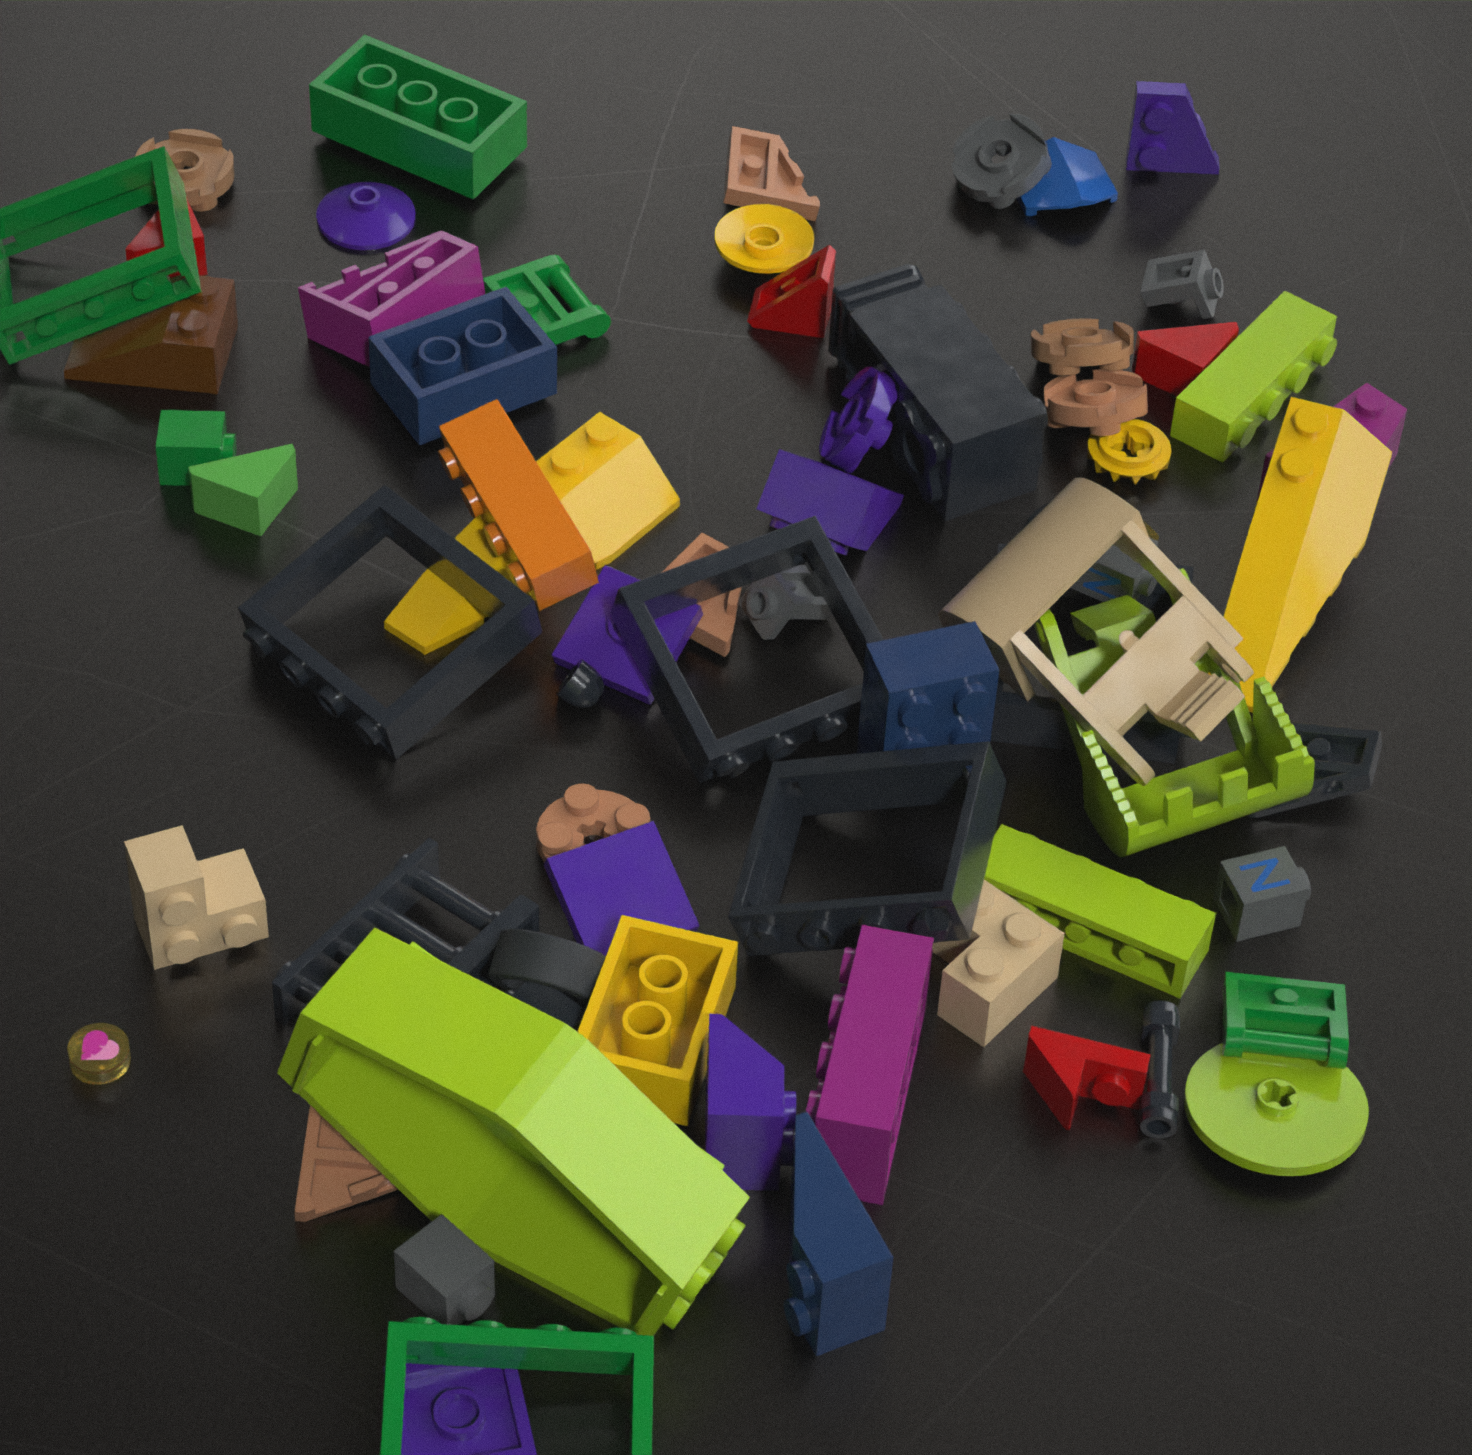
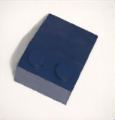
[783,1112,893,1356]

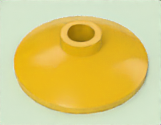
[714,204,814,274]

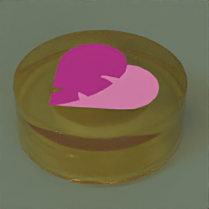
[67,1023,131,1085]

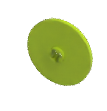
[1184,1043,1369,1176]

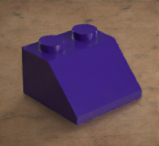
[756,449,904,556]
[705,1014,796,1191]

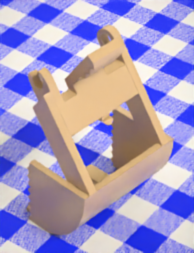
[938,478,1254,786]

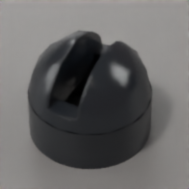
[555,659,604,708]

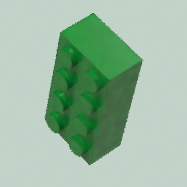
[309,35,527,199]

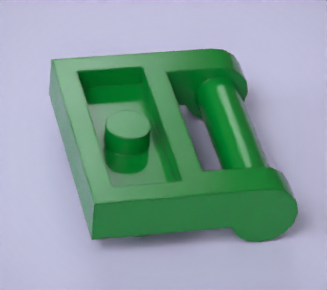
[483,254,611,345]
[1222,972,1349,1069]

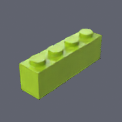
[1170,291,1337,463]
[984,824,1216,999]

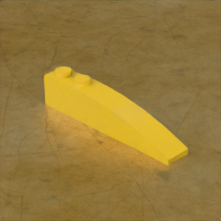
[1208,397,1392,713]
[384,412,680,655]

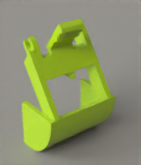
[1034,568,1315,857]

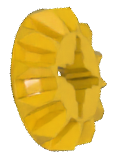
[1087,419,1171,485]

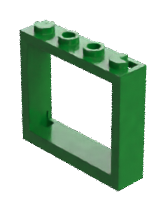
[0,146,202,365]
[379,1317,654,1455]

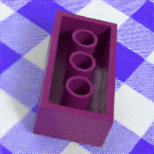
[806,925,934,1205]

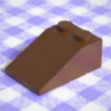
[64,275,238,394]

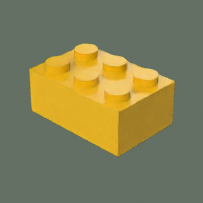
[578,915,738,1126]

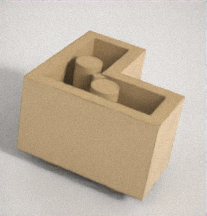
[124,826,269,970]
[932,880,1065,1047]

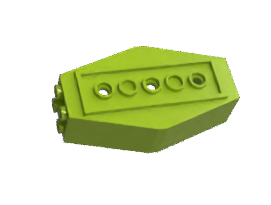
[277,928,750,1336]

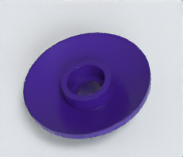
[316,182,416,250]

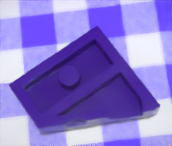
[1125,81,1220,175]

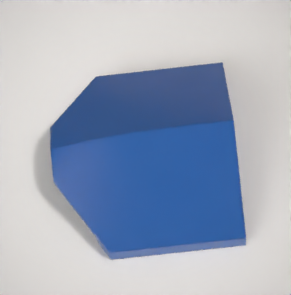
[1016,137,1118,216]

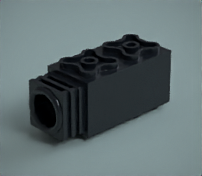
[828,264,1048,521]

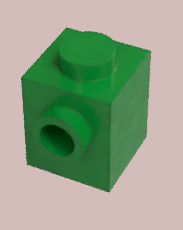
[156,410,237,486]

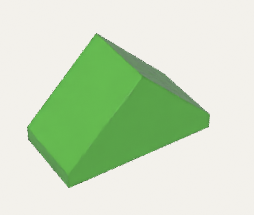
[188,444,298,536]

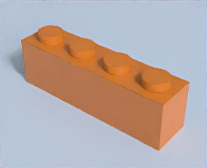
[438,399,599,611]

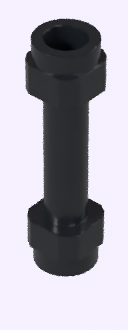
[1139,1001,1180,1139]

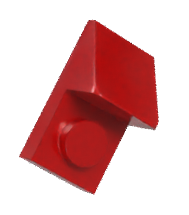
[1023,1026,1151,1131]

